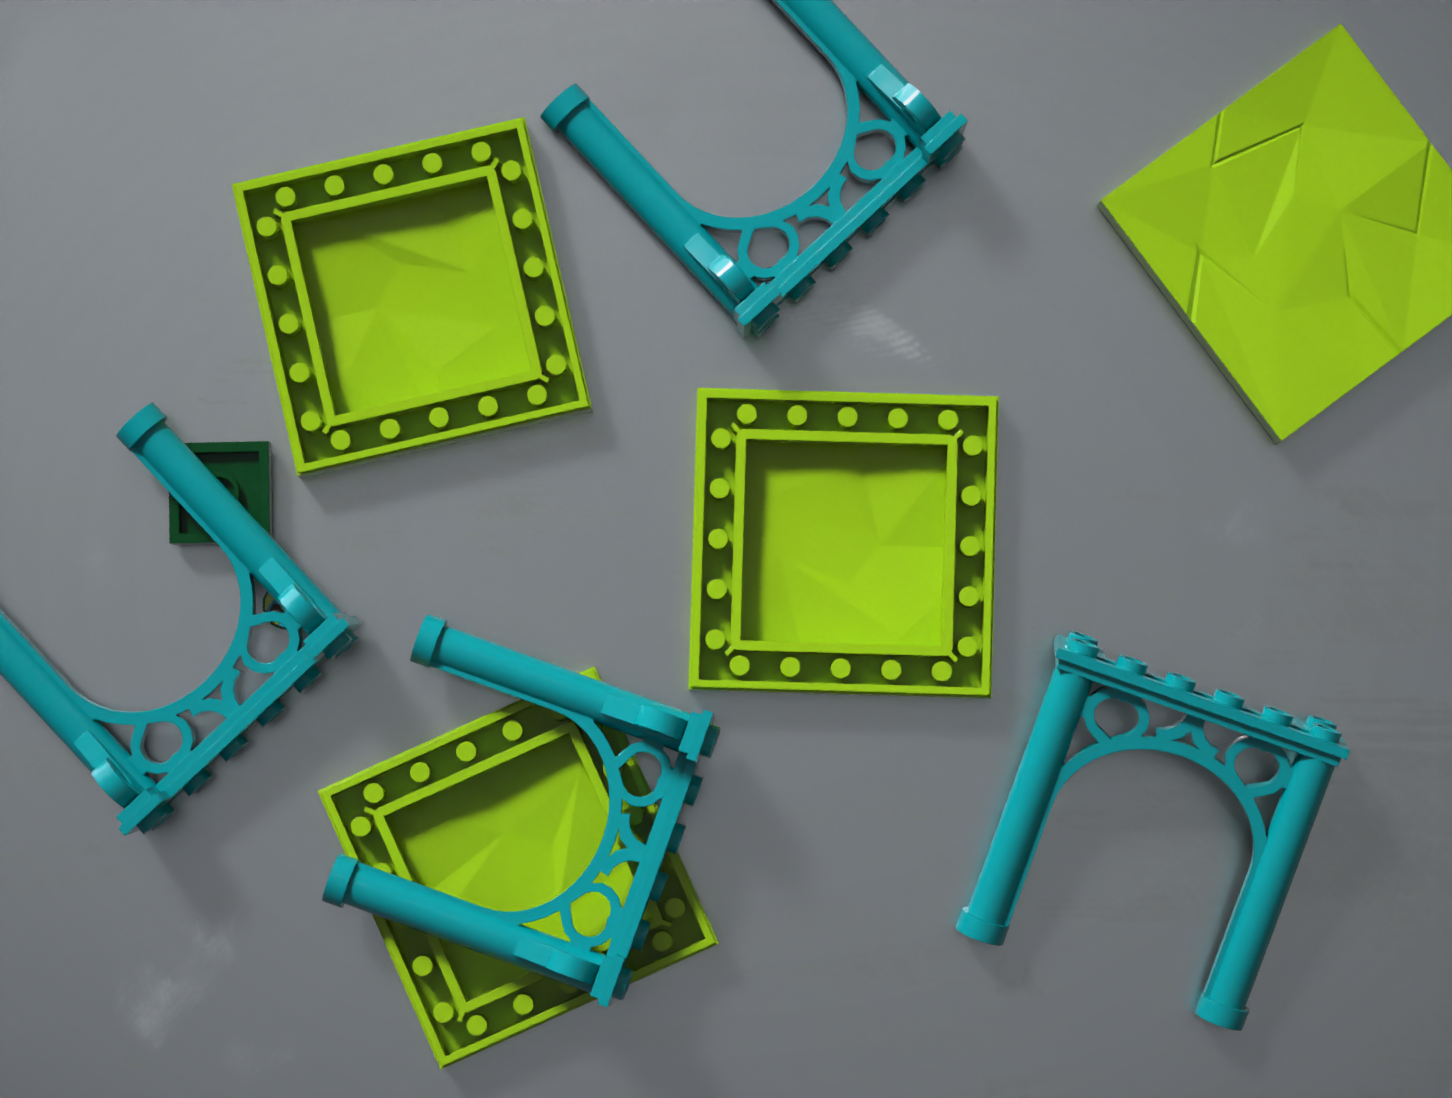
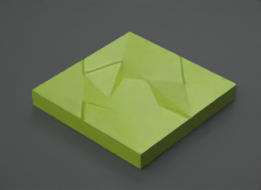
[1097,23,1452,445]
[231,117,593,479]
[688,388,999,699]
[318,666,719,1069]

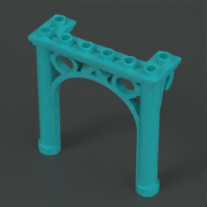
[540,0,968,339]
[0,402,362,836]
[322,614,720,1007]
[956,631,1350,1031]

